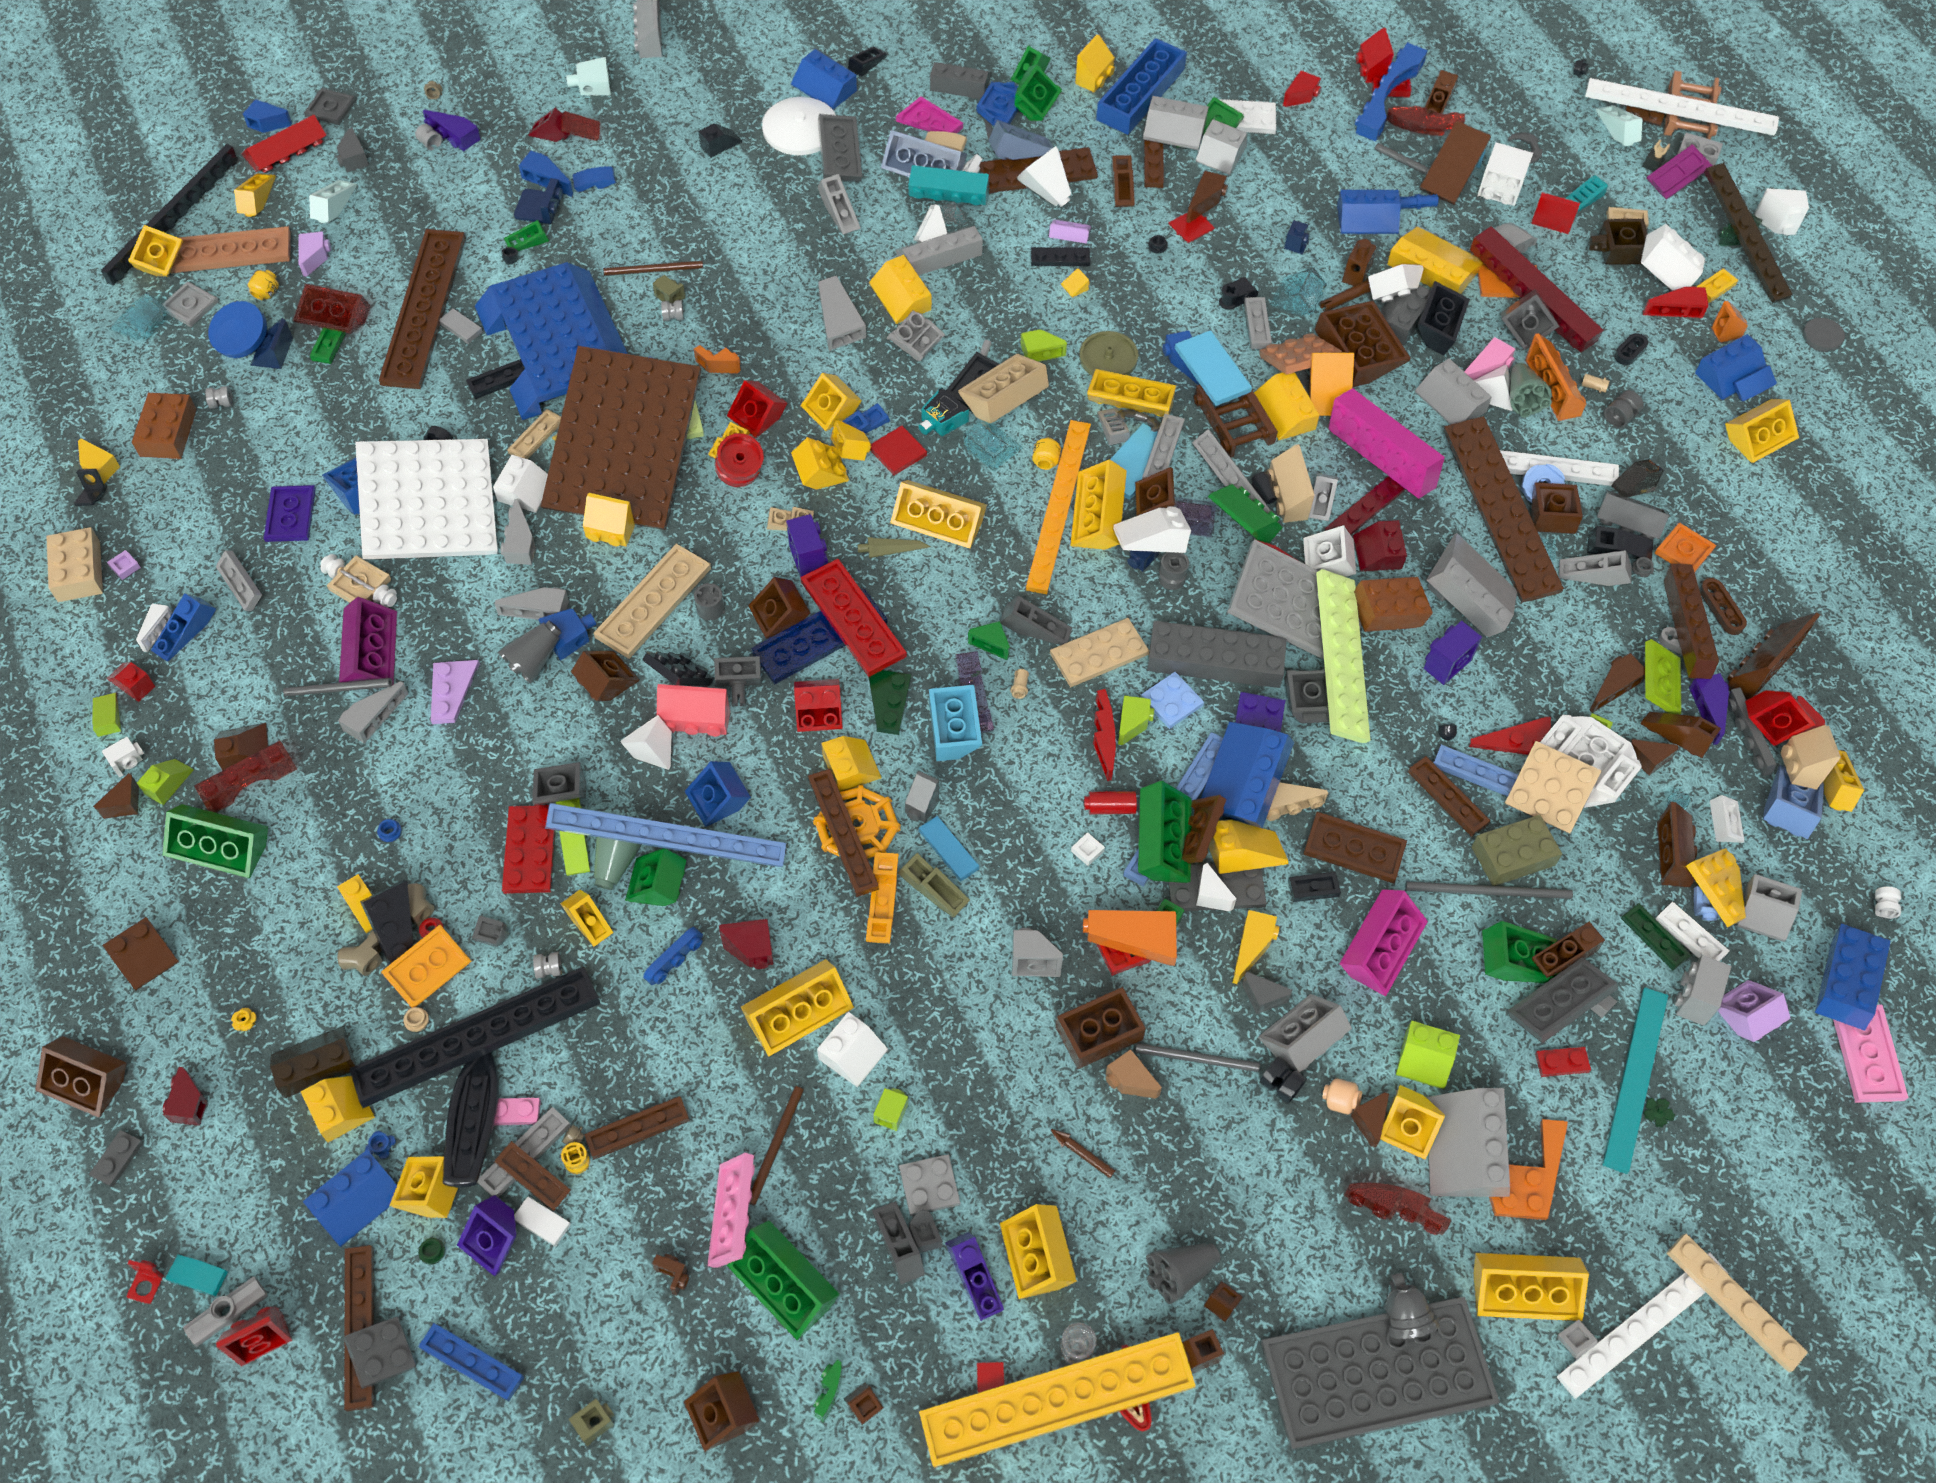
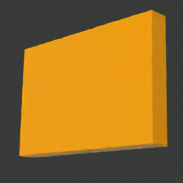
[1309,352,1354,416]
[381,925,472,1008]

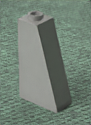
[818,276,866,351]

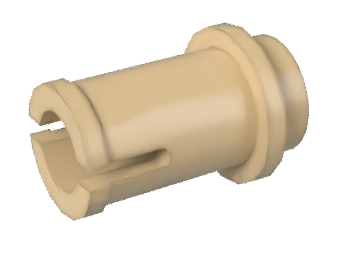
[1581,374,1610,393]
[1010,669,1029,699]

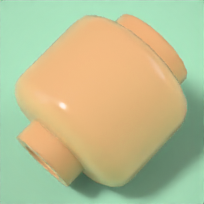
[1323,1078,1362,1114]

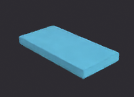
[1175,330,1252,406]
[1110,423,1177,500]

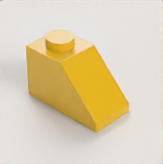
[830,420,871,461]
[78,439,120,483]
[337,874,373,933]
[560,890,614,947]

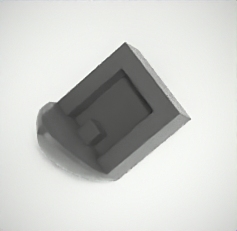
[471,915,509,947]
[909,1209,943,1253]

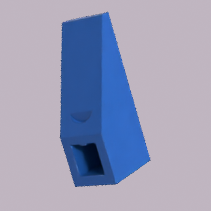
[151,593,216,661]

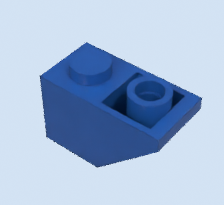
[243,99,292,133]

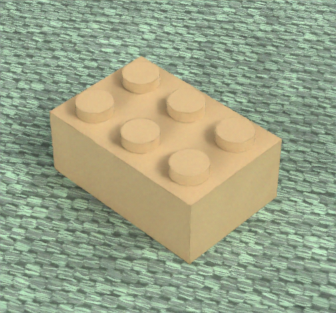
[46,527,103,602]

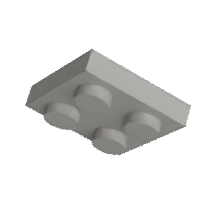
[899,1154,960,1217]

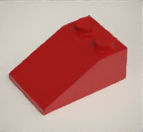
[216,1306,293,1367]

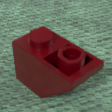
[163,1067,208,1126]

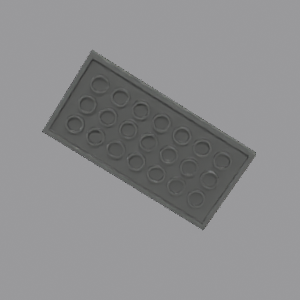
[1260,1297,1500,1451]

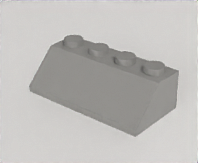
[633,0,662,58]
[895,226,983,276]

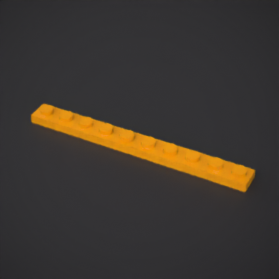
[1026,420,1091,595]

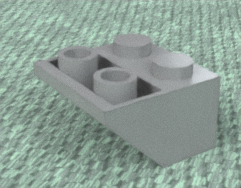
[1737,874,1803,942]

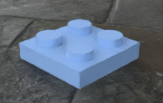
[1140,672,1204,729]

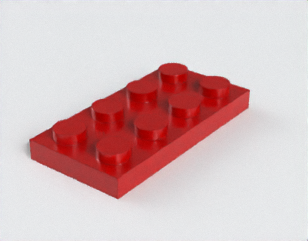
[502,805,555,894]

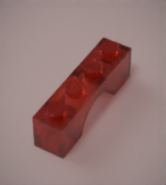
[194,741,297,813]

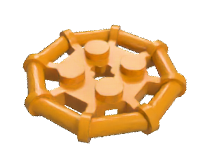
[813,785,901,859]

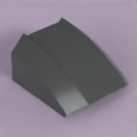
[1284,669,1329,723]

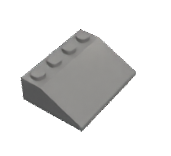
[1427,533,1517,637]
[1426,1088,1510,1197]

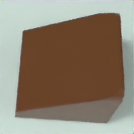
[1204,1281,1243,1322]
[844,1382,884,1425]

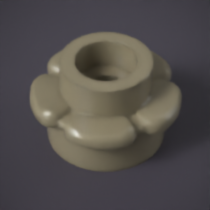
[424,81,443,99]
[561,1124,584,1145]

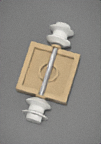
[321,554,397,608]

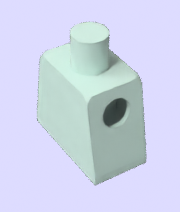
[566,57,611,95]

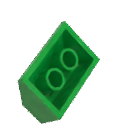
[1208,484,1283,544]

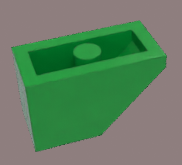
[1011,46,1051,85]

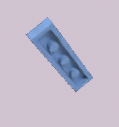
[1434,745,1518,796]

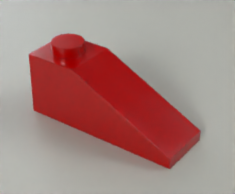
[1643,286,1709,318]

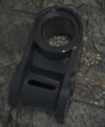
[1219,277,1258,310]

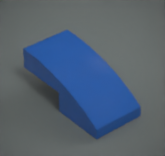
[572,166,616,192]
[1733,365,1777,401]
[842,403,890,433]

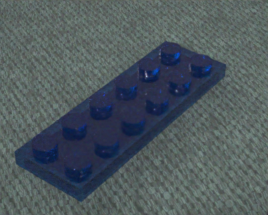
[751,588,888,685]

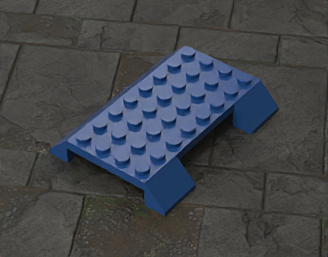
[475,262,628,420]

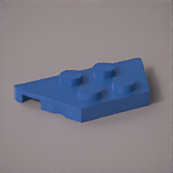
[976,82,1019,126]

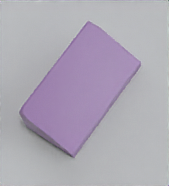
[1049,219,1091,244]

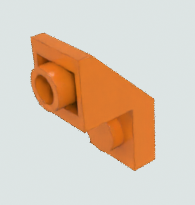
[694,345,741,373]

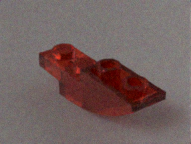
[1386,106,1465,136]
[1344,1183,1451,1236]

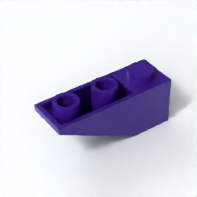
[423,109,481,152]
[945,1232,1004,1321]

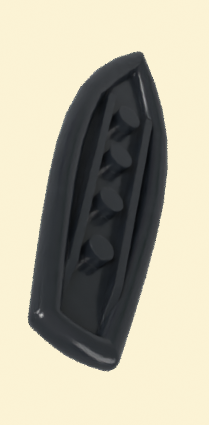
[443,1052,499,1188]

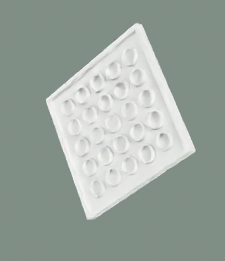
[355,439,497,559]

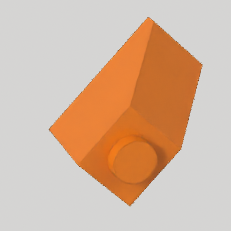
[1711,301,1748,342]

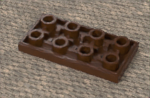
[1420,120,1491,205]

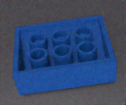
[1201,722,1294,829]

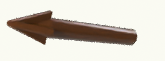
[1051,1129,1116,1178]

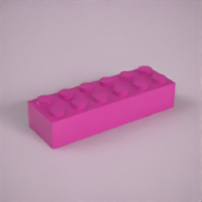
[1328,388,1445,499]

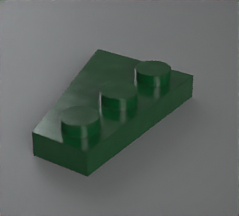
[868,670,911,735]

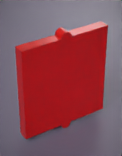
[1168,212,1215,243]

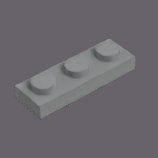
[1244,297,1272,349]
[216,550,262,611]

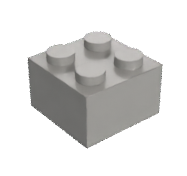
[1674,955,1731,1026]

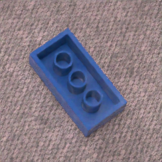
[1815,924,1891,1031]

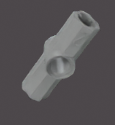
[183,1276,268,1347]

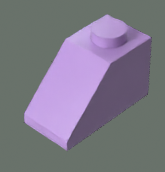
[299,232,331,276]

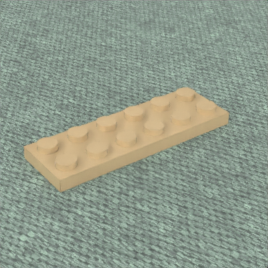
[593,544,711,659]

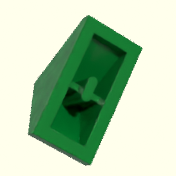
[968,621,1010,660]

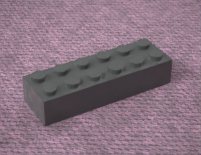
[1147,621,1287,688]

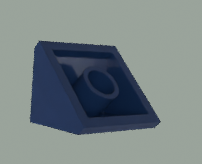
[250,318,293,369]

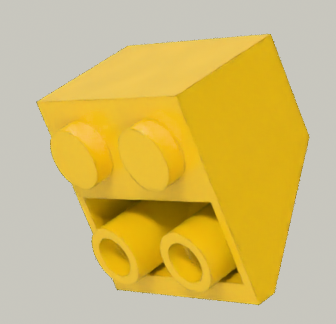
[791,437,849,490]

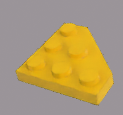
[1686,848,1746,927]

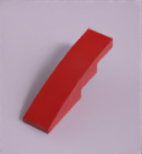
[1093,689,1116,781]

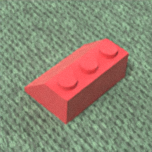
[657,684,730,737]

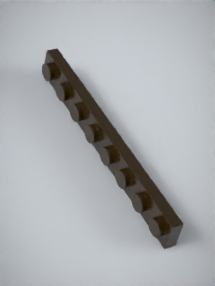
[1704,162,1793,303]

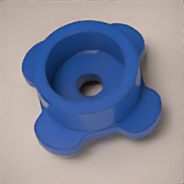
[365,1131,396,1159]

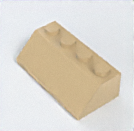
[959,354,1049,424]

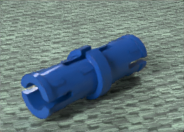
[1400,194,1438,210]

